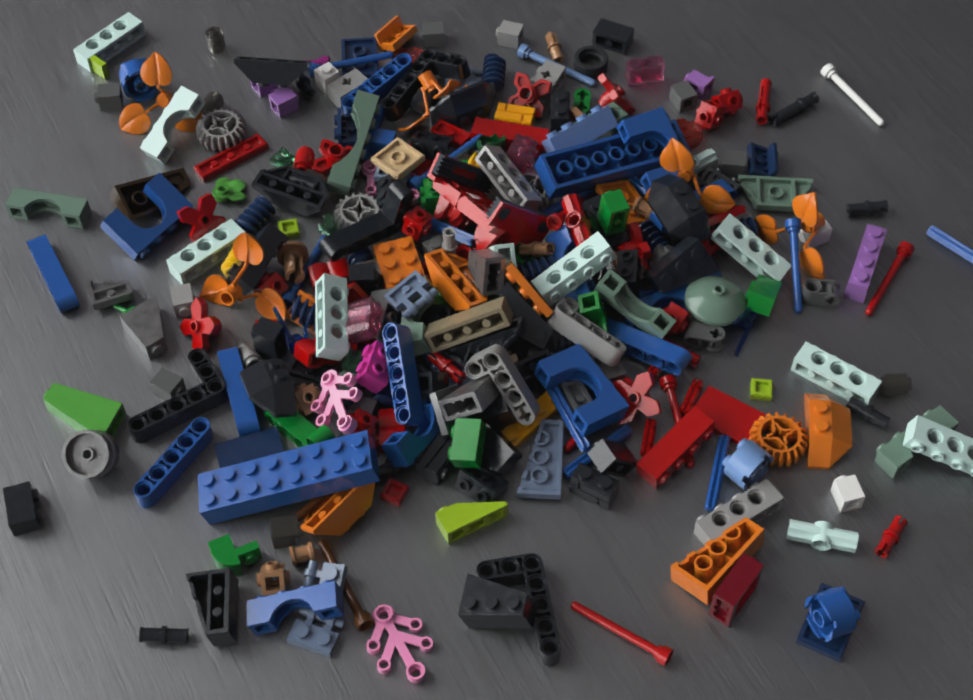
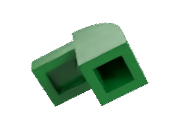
[577,290,609,333]
[207,534,262,576]

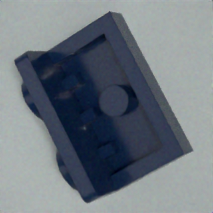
[334,107,357,147]
[747,142,779,177]

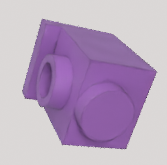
[684,70,715,100]

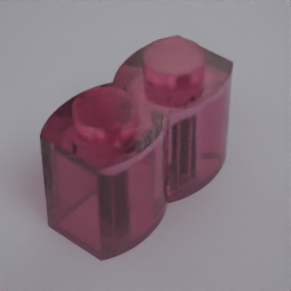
[625,55,665,87]
[346,296,382,344]

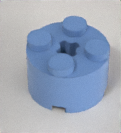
[722,438,774,491]

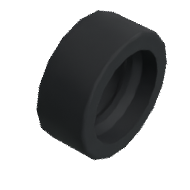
[573,45,608,79]

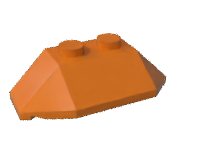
[424,248,489,311]
[804,393,852,470]
[300,482,375,536]

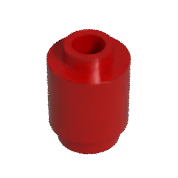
[293,146,315,173]

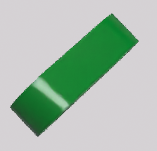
[573,88,591,115]

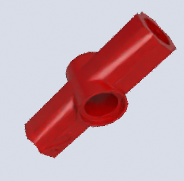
[561,194,592,247]

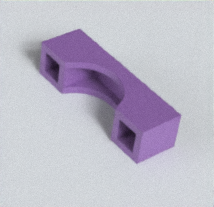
[844,224,887,303]

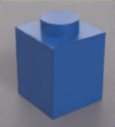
[369,128,397,155]

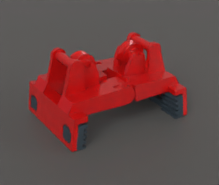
[427,152,550,250]

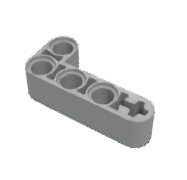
[547,297,627,367]
[465,344,540,425]

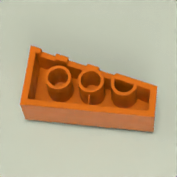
[670,517,764,605]

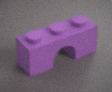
[250,81,299,118]

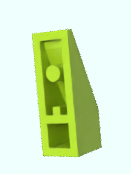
[435,501,508,544]

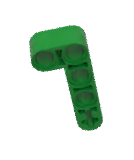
[264,411,335,448]

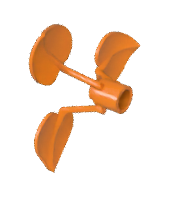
[119,52,202,135]
[397,70,467,131]
[644,138,736,214]
[755,192,826,279]
[199,232,286,322]

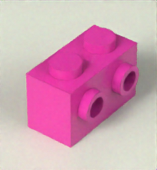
[356,340,389,394]

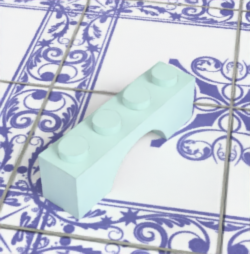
[140,86,206,165]

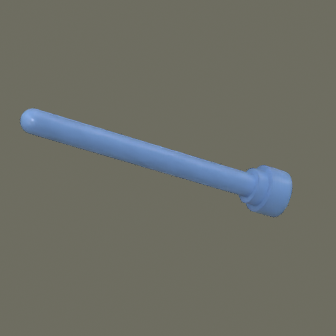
[517,43,596,86]

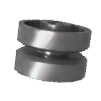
[62,430,120,479]

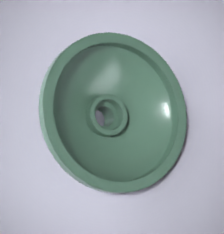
[684,276,746,326]

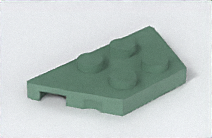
[737,175,813,212]

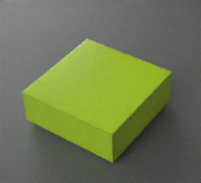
[89,55,110,80]
[278,218,301,239]
[750,378,773,401]

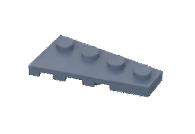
[516,419,563,500]

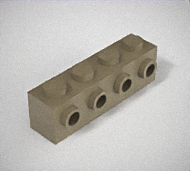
[424,296,513,353]

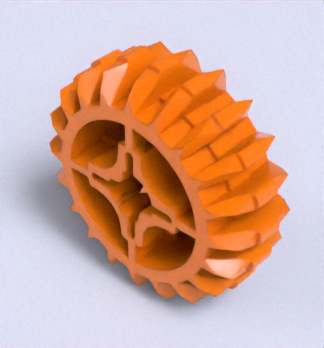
[748,412,808,468]

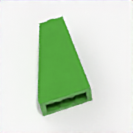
[43,382,126,437]

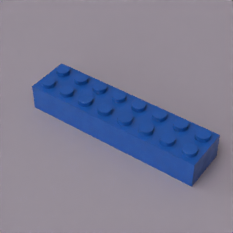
[534,119,691,200]
[198,430,380,525]

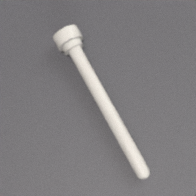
[821,63,885,126]

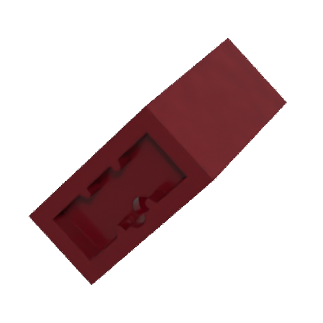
[709,553,764,627]

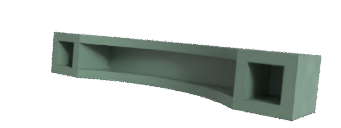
[326,90,381,196]

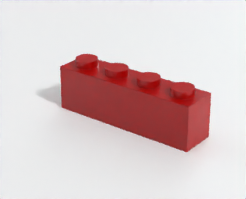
[471,117,550,158]
[636,406,715,489]

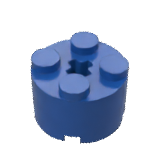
[119,58,159,102]
[805,586,860,642]

